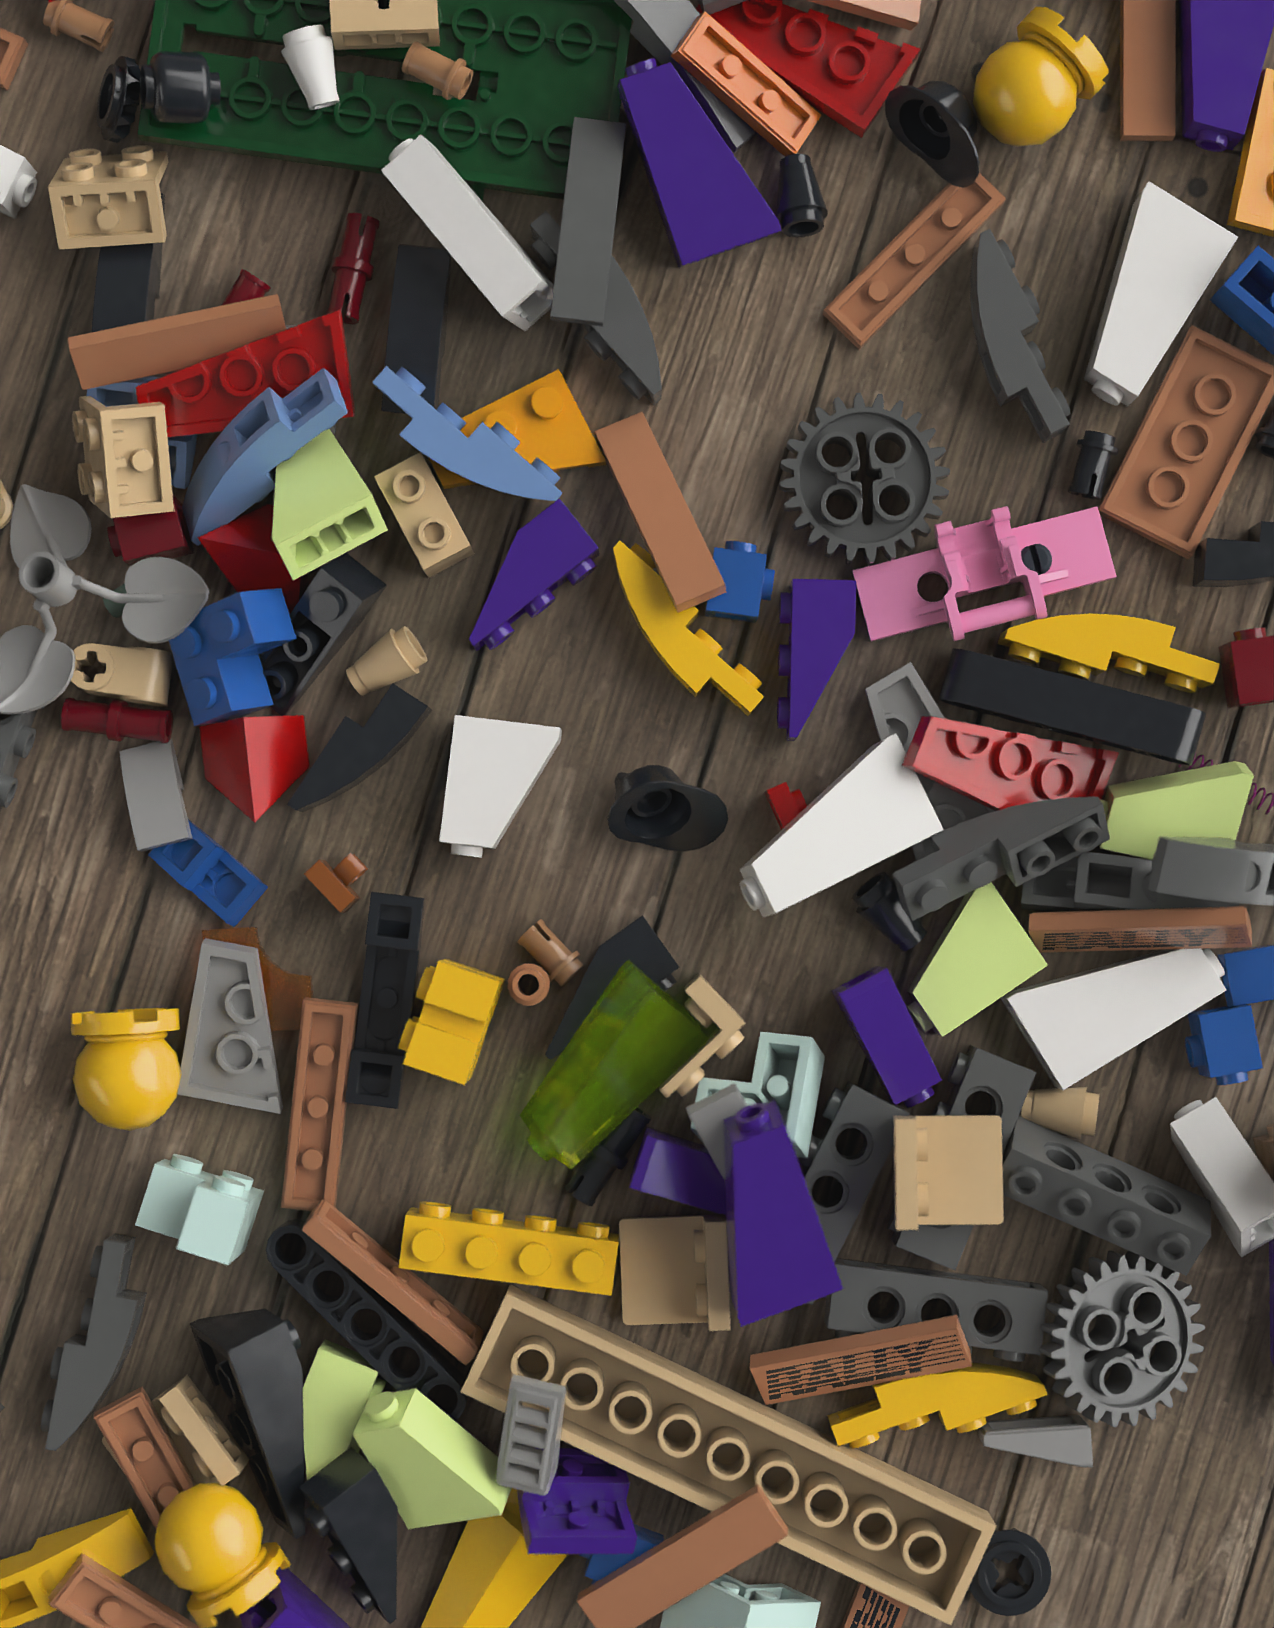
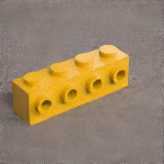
[398,1201,619,1296]

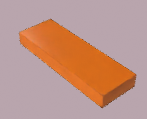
[671,11,822,157]

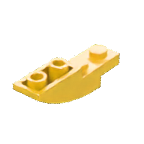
[613,541,764,716]
[998,614,1220,693]
[827,1363,1048,1449]
[0,1508,154,1628]

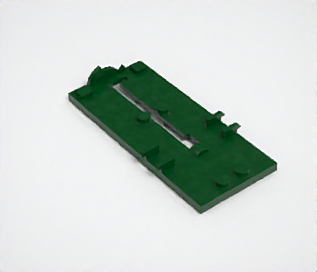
[137,0,632,202]

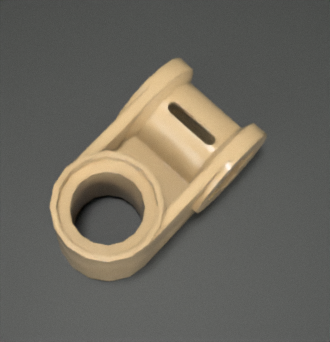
[71,643,174,706]

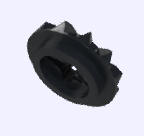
[96,56,140,143]
[969,1528,1051,1616]

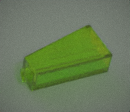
[519,959,709,1169]

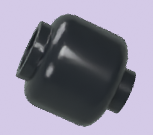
[140,51,221,124]

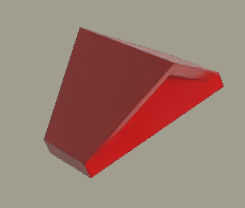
[198,504,308,615]
[200,715,310,823]

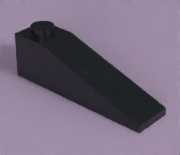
[190,1308,305,1539]

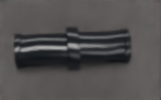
[564,1100,651,1207]

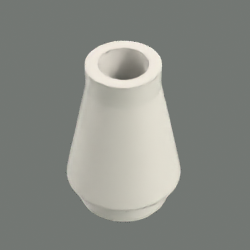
[281,25,340,110]

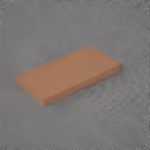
[1098,325,1274,559]

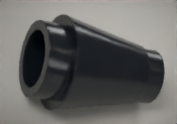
[776,154,828,237]
[852,872,927,952]

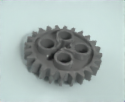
[779,393,950,565]
[1039,1250,1205,1427]

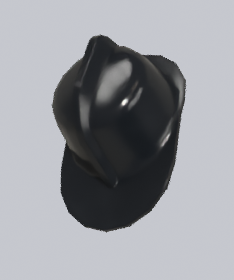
[885,81,979,188]
[607,765,728,852]

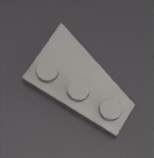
[177,938,283,1114]

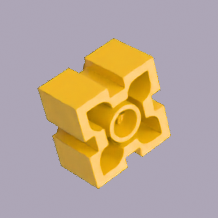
[398,959,505,1085]

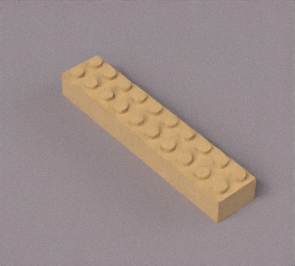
[461,1284,997,1625]

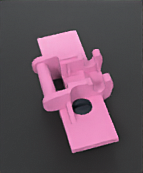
[852,506,1117,642]

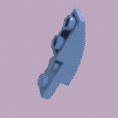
[372,366,563,501]
[182,368,348,546]

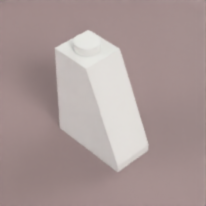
[439,715,562,858]
[1170,1097,1274,1257]

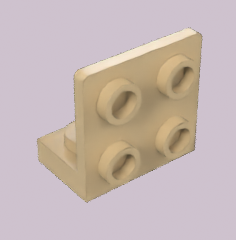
[48,145,169,250]
[72,396,174,518]
[659,973,745,1098]
[893,1115,1003,1230]
[619,1214,731,1331]
[102,1374,249,1486]

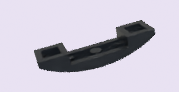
[345,891,425,1109]

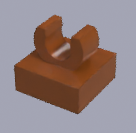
[304,853,368,913]

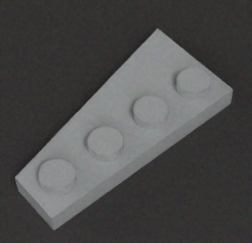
[865,662,994,861]

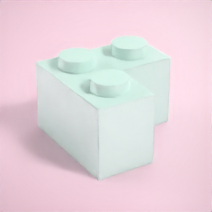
[690,1032,825,1158]
[135,1154,264,1265]
[660,1574,821,1628]

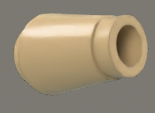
[346,626,427,696]
[1021,1087,1100,1139]

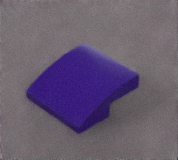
[517,1448,637,1554]

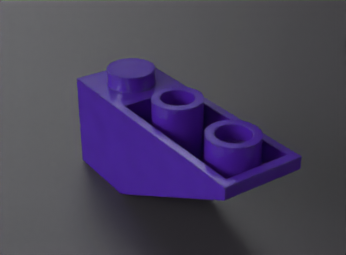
[469,498,599,651]
[777,579,856,741]

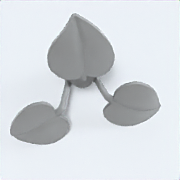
[0,484,209,714]

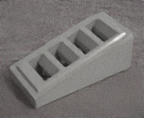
[496,1374,566,1495]
[977,1415,1093,1468]

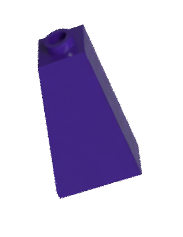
[1179,0,1274,152]
[617,58,782,268]
[723,1101,843,1327]

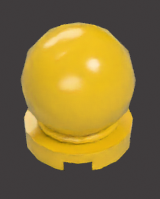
[973,7,1109,147]
[70,1008,182,1131]
[154,1482,291,1628]

